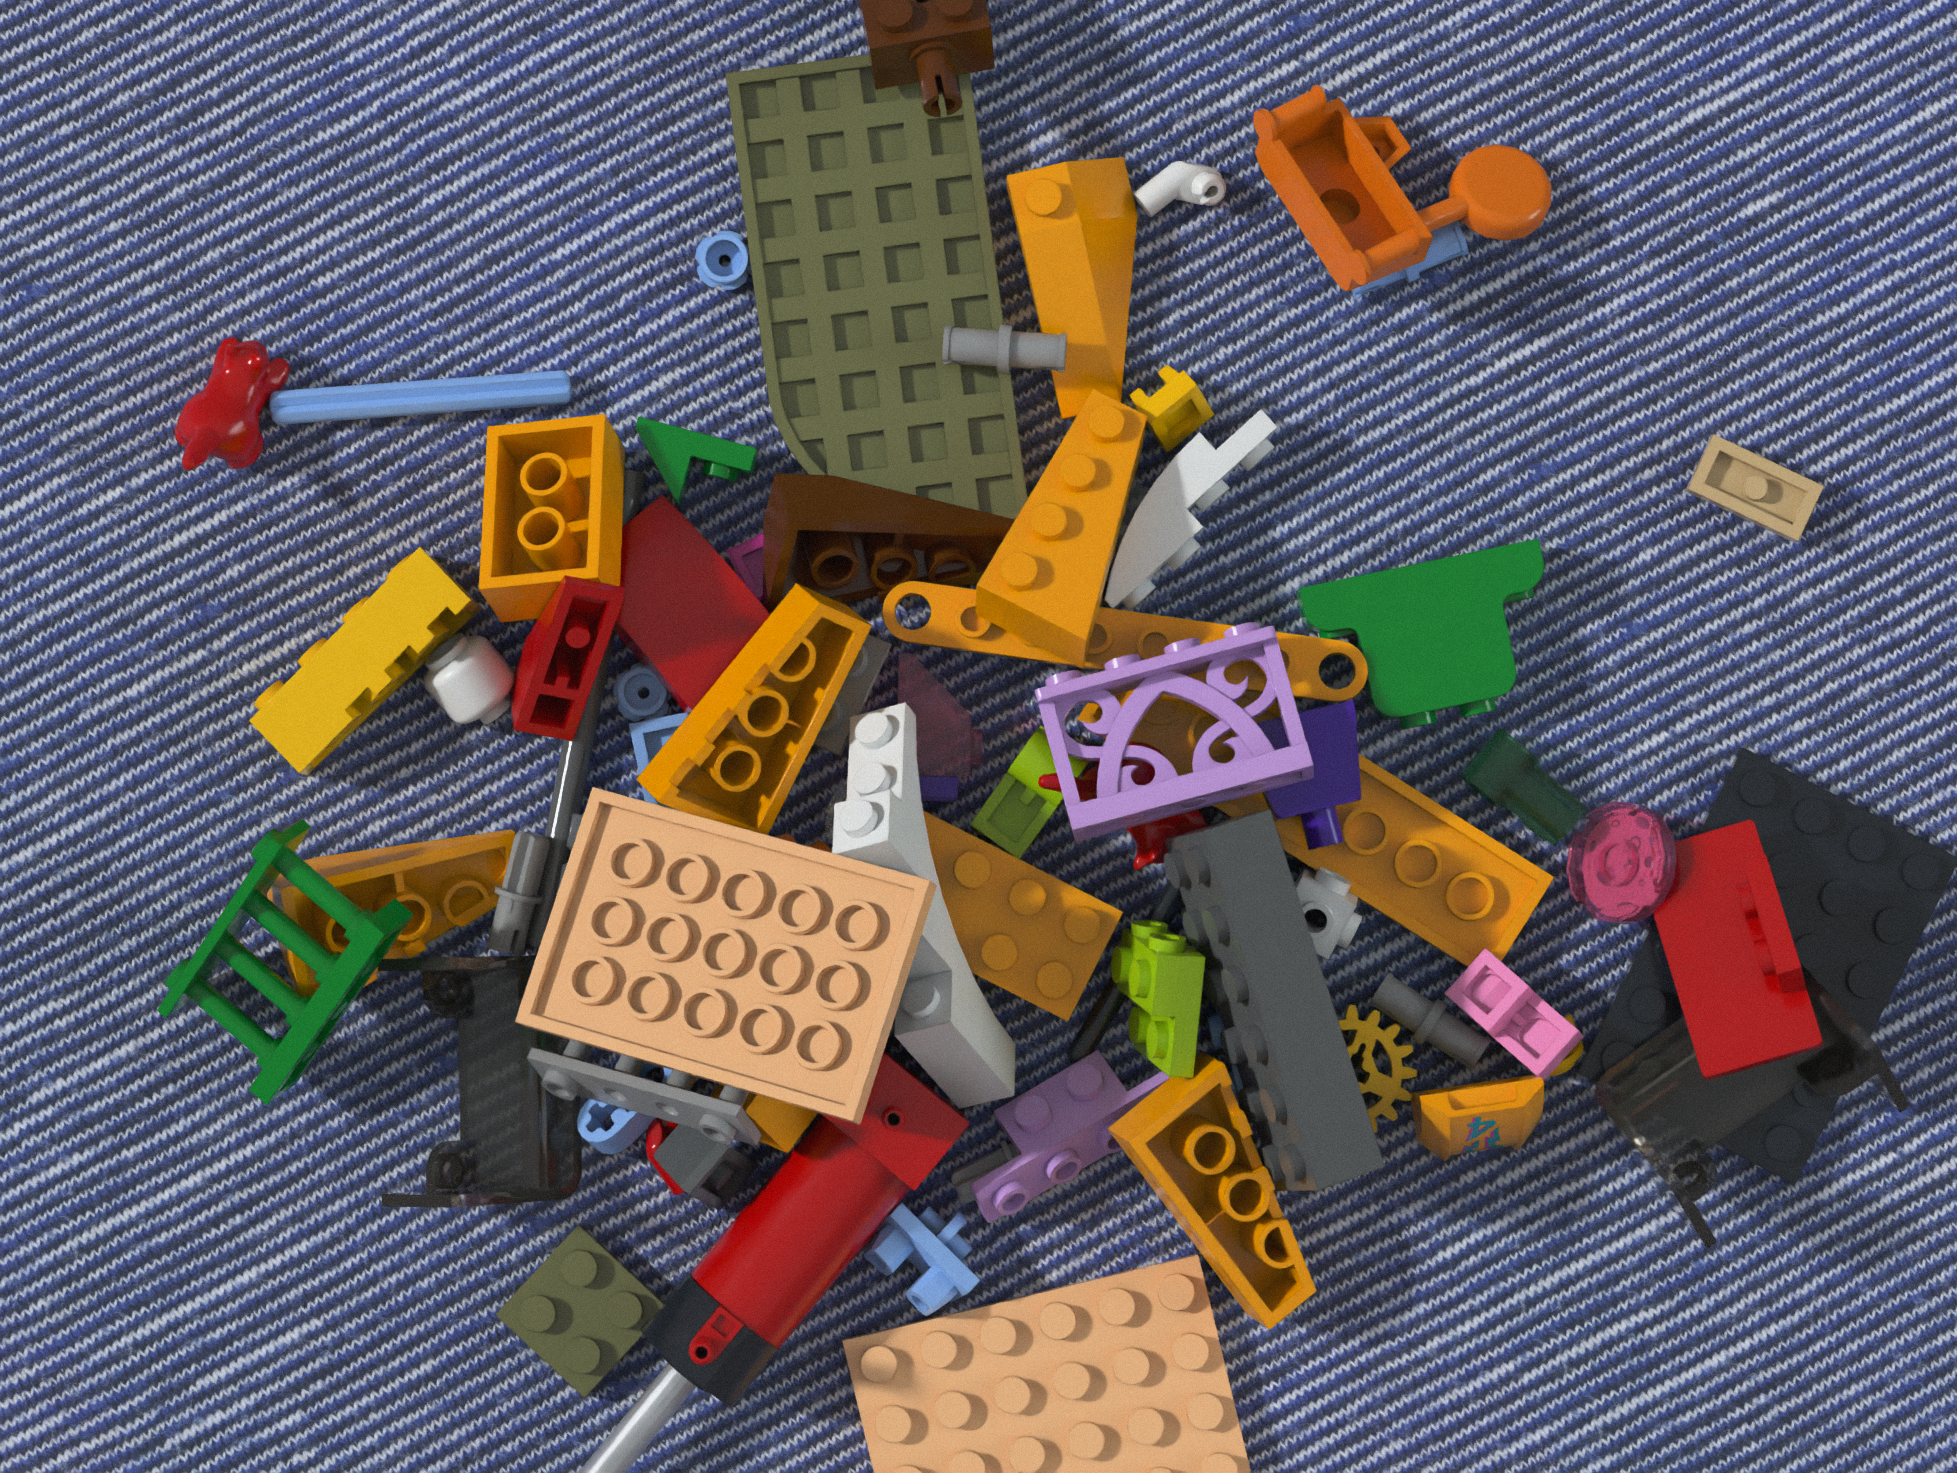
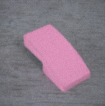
[1444,948,1584,1082]

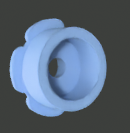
[695,230,752,290]
[613,663,672,722]

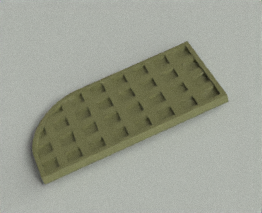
[725,54,1027,519]

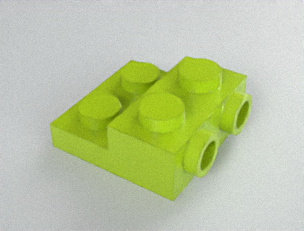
[1111,920,1205,1078]

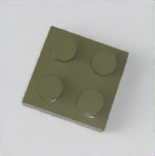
[495,1224,665,1398]

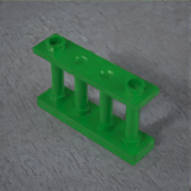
[157,819,414,1105]

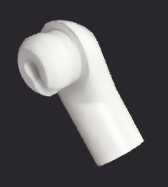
[1133,161,1226,217]

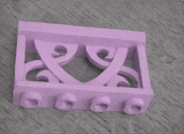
[1035,622,1314,842]

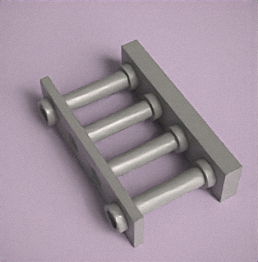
[527,1040,762,1146]

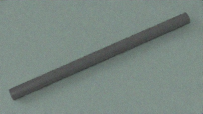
[525,469,646,948]

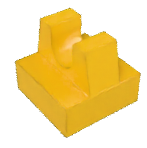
[1130,365,1214,453]

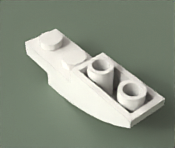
[1103,410,1277,611]

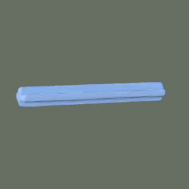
[270,370,571,425]

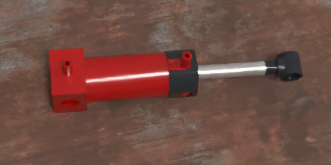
[578,1050,970,1473]

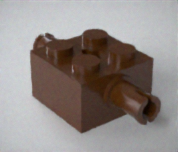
[857,0,995,117]

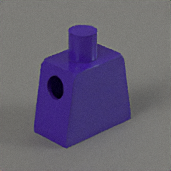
[1256,700,1361,850]

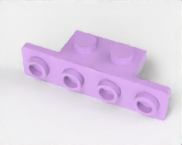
[970,1050,1170,1223]

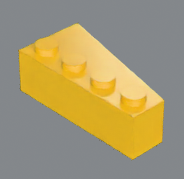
[249,547,482,776]

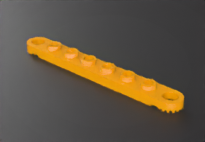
[882,581,1368,703]

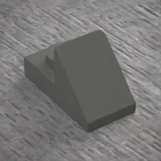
[654,1124,759,1211]

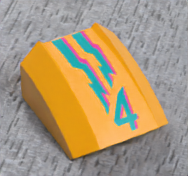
[1410,1075,1544,1161]

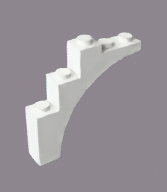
[832,702,1016,1109]

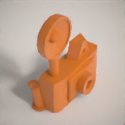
[1253,85,1552,292]

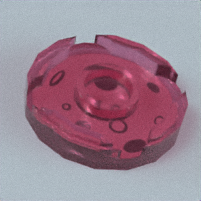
[1566,801,1677,924]

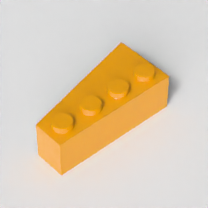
[975,389,1147,669]
[636,583,872,835]
[1108,1052,1317,1330]

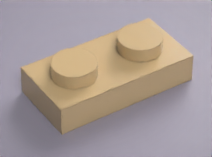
[1685,434,1824,543]

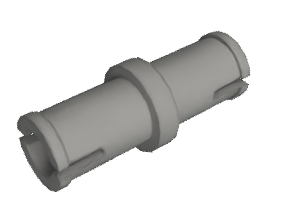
[942,324,1067,374]
[1368,972,1492,1071]

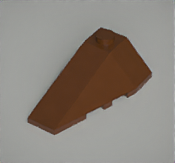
[763,473,1015,614]

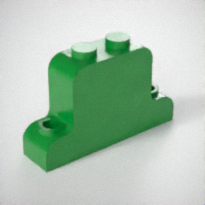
[1296,539,1544,730]

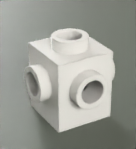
[1294,865,1363,959]

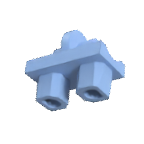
[864,1203,980,1316]

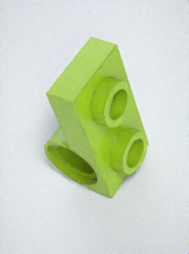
[970,726,1090,859]

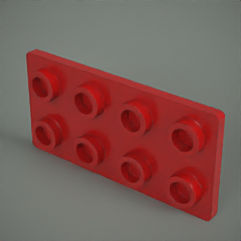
[1638,820,1823,1080]

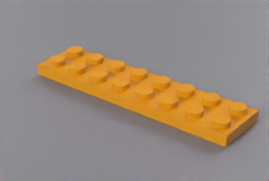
[1077,689,1554,968]

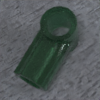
[1459,728,1588,847]

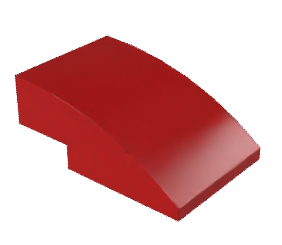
[613,495,770,713]

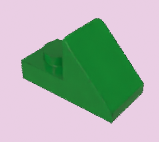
[635,416,759,507]

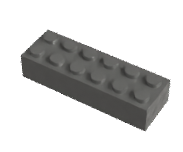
[1164,809,1385,1191]

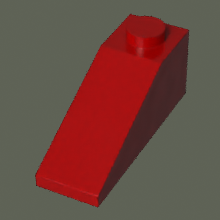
[510,575,625,741]

